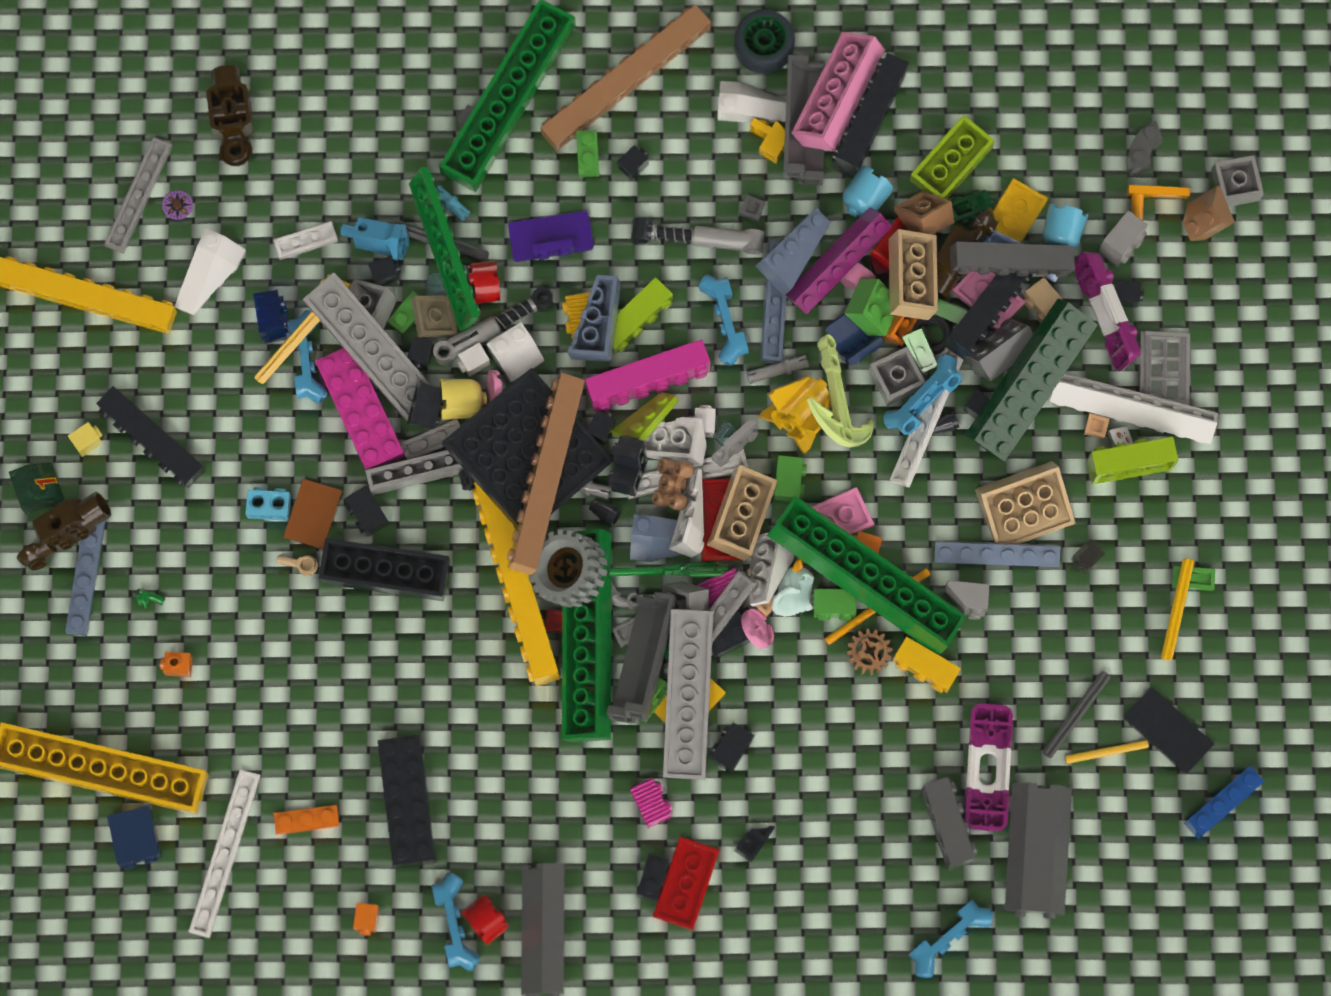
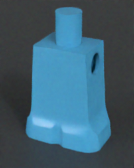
[341,217,409,260]

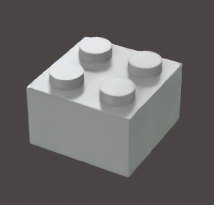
[1211,155,1264,207]
[1098,210,1148,267]
[869,347,925,406]

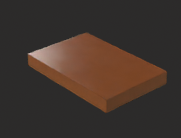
[283,479,343,550]

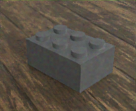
[965,319,1033,381]

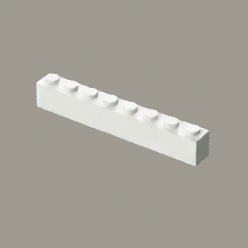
[1050,373,1218,444]

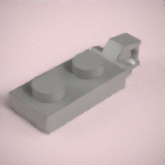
[712,419,758,467]

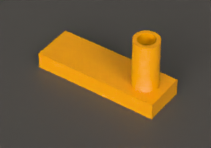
[1126,185,1190,220]

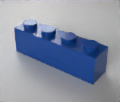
[1184,766,1265,839]

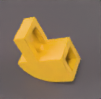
[750,118,785,164]

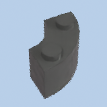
[1126,121,1163,177]

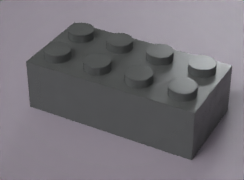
[921,777,977,871]

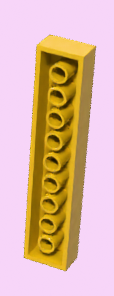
[472,482,559,686]
[0,722,209,815]

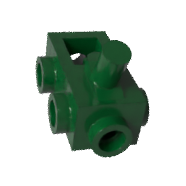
[950,189,994,226]

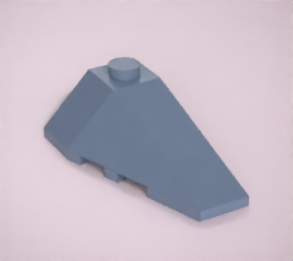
[630,514,681,562]

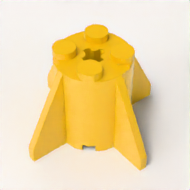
[759,375,832,454]

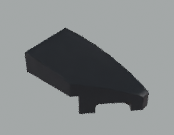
[734,826,775,863]

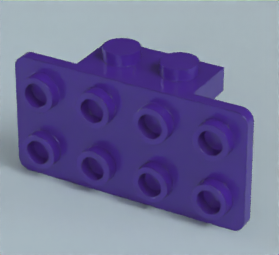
[508,211,594,262]

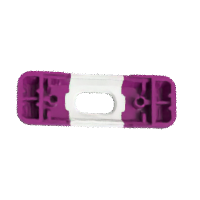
[1074,251,1141,372]
[965,704,1013,831]

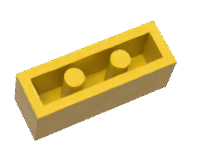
[893,636,961,693]

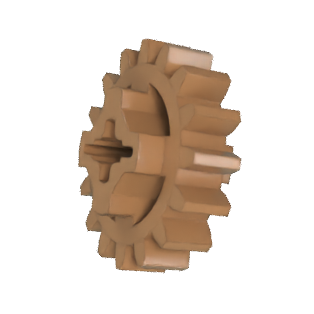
[847,629,892,675]

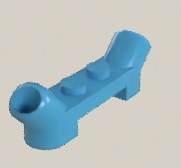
[698,274,749,366]
[288,310,327,404]
[883,354,962,435]
[432,873,480,971]
[909,900,993,978]

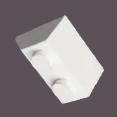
[487,322,545,383]

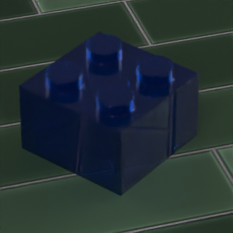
[253,290,289,344]

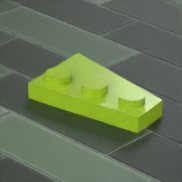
[611,392,679,441]

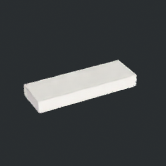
[273,221,338,260]

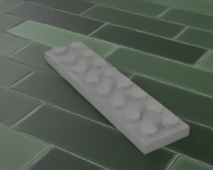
[302,272,431,425]
[663,609,714,780]

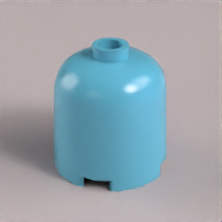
[843,165,893,217]
[1042,203,1088,250]

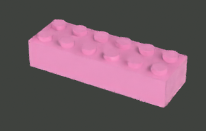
[792,32,885,151]

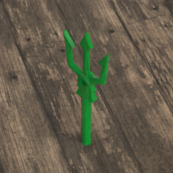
[608,562,728,577]

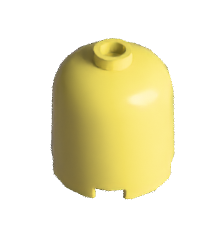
[439,379,487,420]

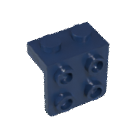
[825,312,884,366]

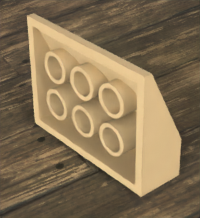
[975,461,1076,544]

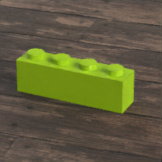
[613,277,673,355]

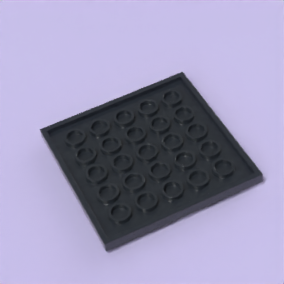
[441,368,614,529]

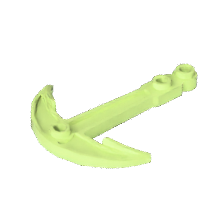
[807,334,874,448]

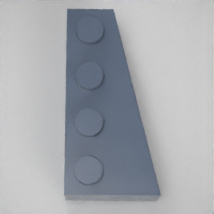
[756,208,831,296]
[567,275,621,362]

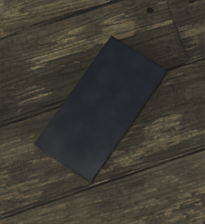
[1123,687,1214,775]

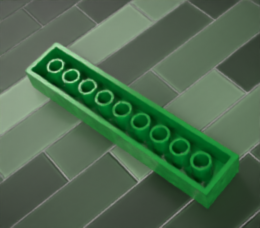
[439,0,576,193]
[767,496,967,655]
[562,529,611,743]

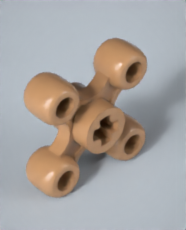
[652,458,693,511]

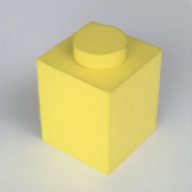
[68,422,103,457]

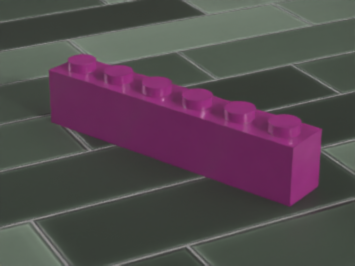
[785,207,892,315]

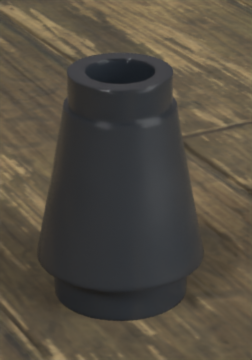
[932,412,959,435]
[589,499,621,526]

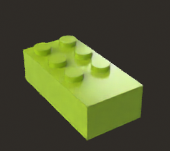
[910,115,995,199]
[1087,437,1179,485]

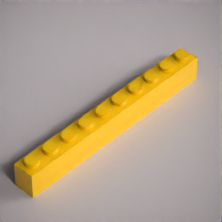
[0,256,177,334]

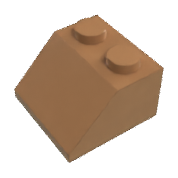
[1183,186,1235,241]
[894,190,954,235]

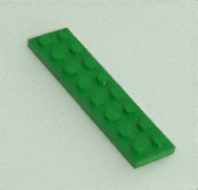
[409,166,480,332]

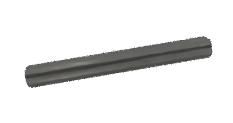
[394,220,489,262]
[1042,671,1111,758]

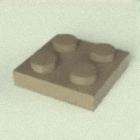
[411,296,458,337]

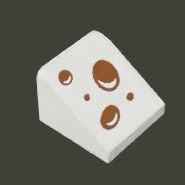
[1107,427,1133,448]

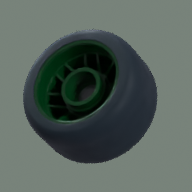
[734,10,795,74]

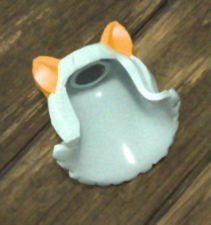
[772,558,814,617]

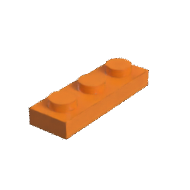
[274,805,340,835]

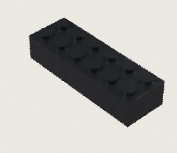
[831,53,909,179]
[318,538,451,602]
[377,735,437,869]

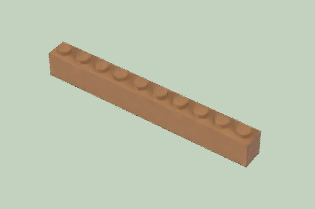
[540,4,711,152]
[506,372,585,575]

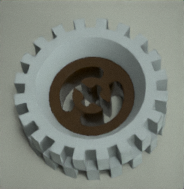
[528,529,607,607]

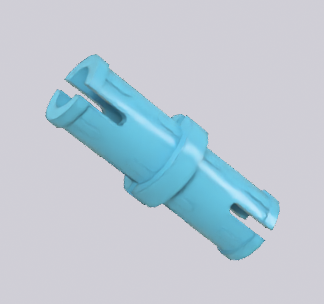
[436,185,471,221]

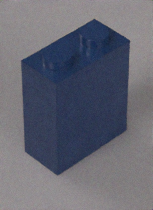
[107,806,162,870]

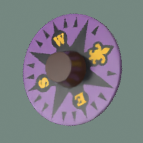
[162,190,193,220]

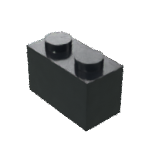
[407,383,445,429]
[344,486,389,537]
[709,722,755,774]
[636,854,669,903]

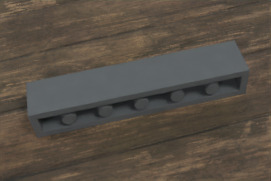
[950,242,1075,278]

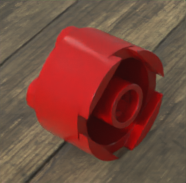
[467,260,501,304]
[461,894,509,945]

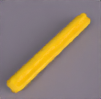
[255,311,320,384]
[1161,558,1194,661]

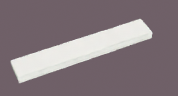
[627,449,748,500]

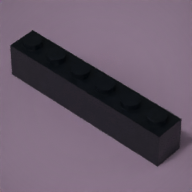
[943,273,1033,360]
[96,386,206,489]

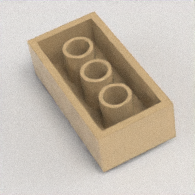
[889,229,938,320]
[707,465,778,561]

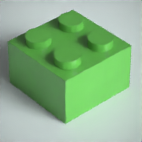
[844,279,895,336]

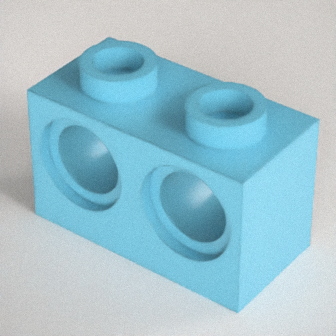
[246,487,291,521]

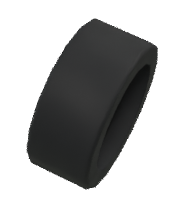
[912,315,951,355]

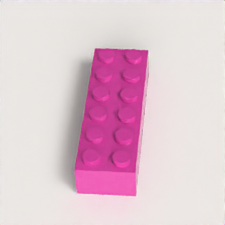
[585,339,710,412]
[315,348,405,470]

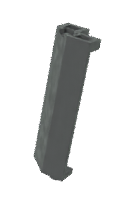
[783,53,826,186]
[607,591,677,724]
[1004,783,1072,919]
[521,863,565,996]

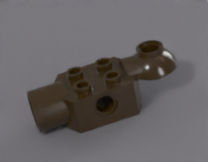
[206,65,254,167]
[937,208,999,300]
[17,492,111,571]

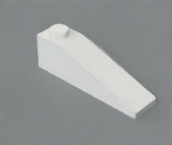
[718,81,786,125]
[174,229,246,315]
[644,417,707,466]
[669,469,704,558]
[747,532,794,606]

